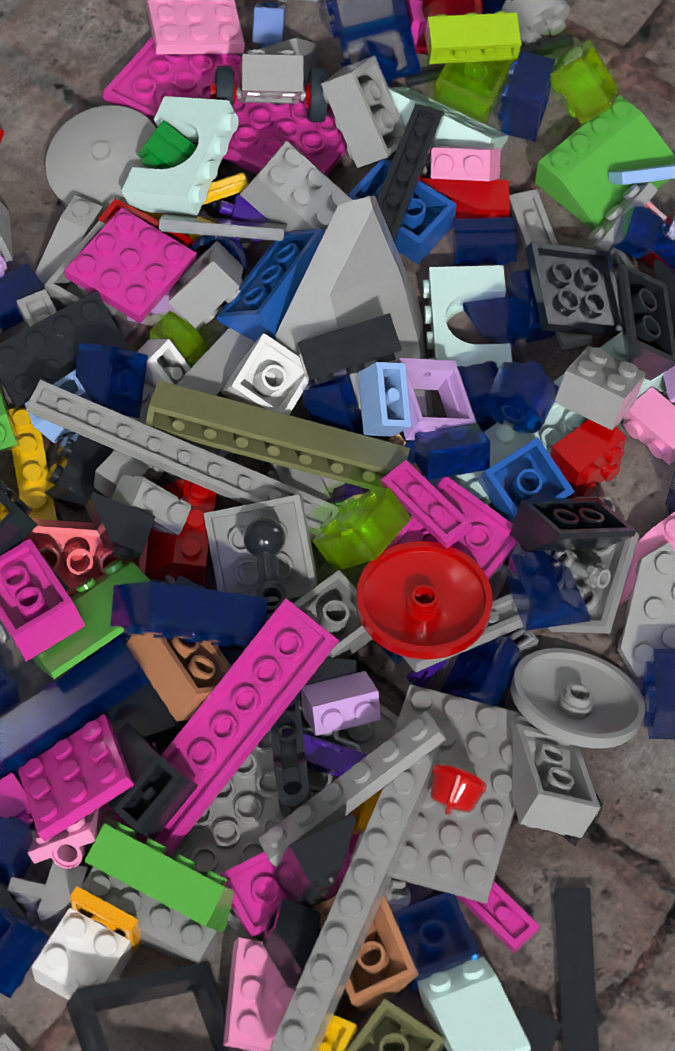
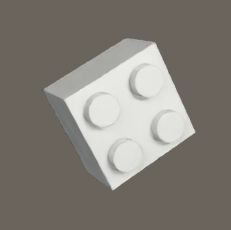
[32,908,133,1014]

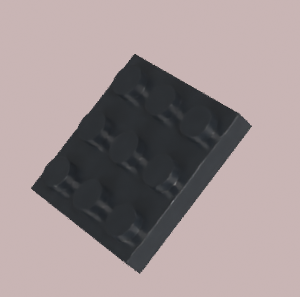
[525,242,623,337]

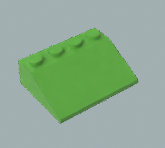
[535,95,675,230]
[32,559,168,679]

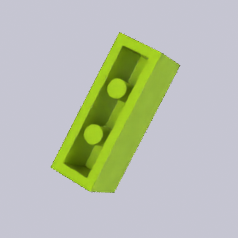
[425,11,521,64]

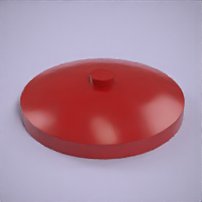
[356,541,493,660]

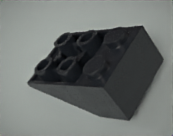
[107,722,199,840]

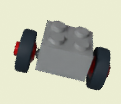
[210,50,330,123]

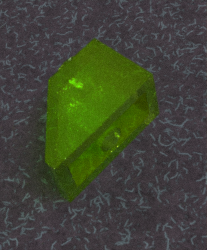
[150,311,210,368]

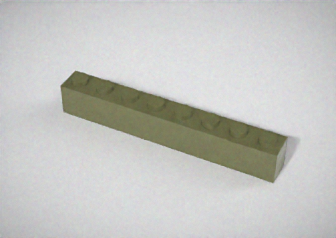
[145,380,410,495]

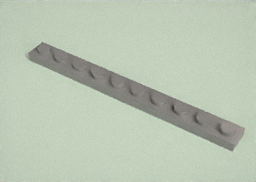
[26,380,342,540]

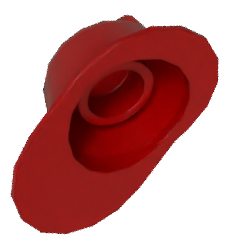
[430,764,487,815]

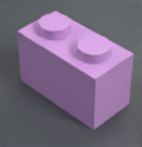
[301,671,381,736]

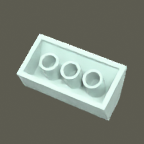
[389,86,509,148]

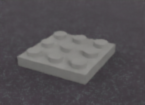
[203,494,319,608]

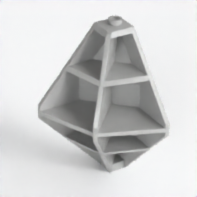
[275,196,434,417]

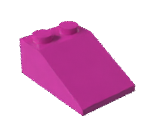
[0,538,85,661]

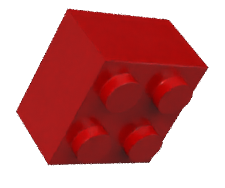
[550,419,626,498]

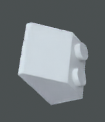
[221,333,309,415]

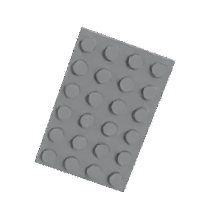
[351,685,538,904]

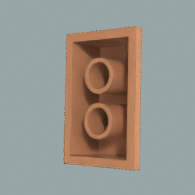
[126,613,231,721]
[313,895,418,1012]

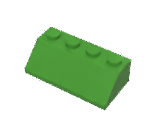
[84,822,234,933]

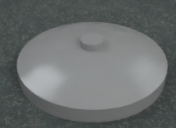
[45,105,156,213]
[511,648,645,749]

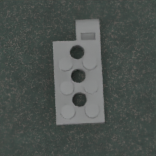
[546,497,639,633]

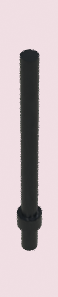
[404,34,574,87]

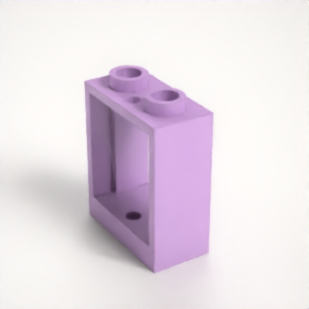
[396,358,476,443]

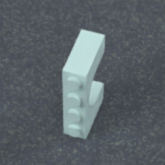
[122,96,239,216]
[422,265,513,388]

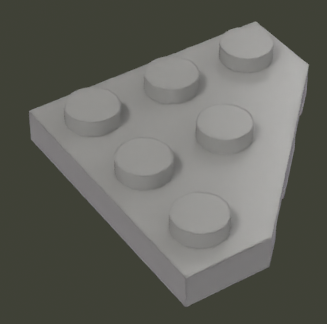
[617,542,675,678]

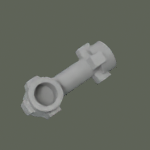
[552,550,611,589]

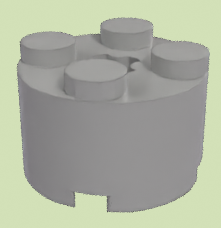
[502,0,570,45]

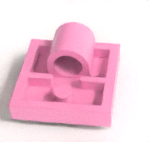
[28,803,109,869]

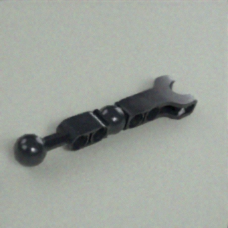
[243,517,311,818]

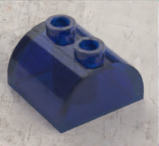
[441,636,521,709]

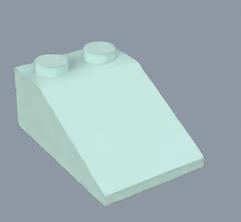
[417,957,531,1051]

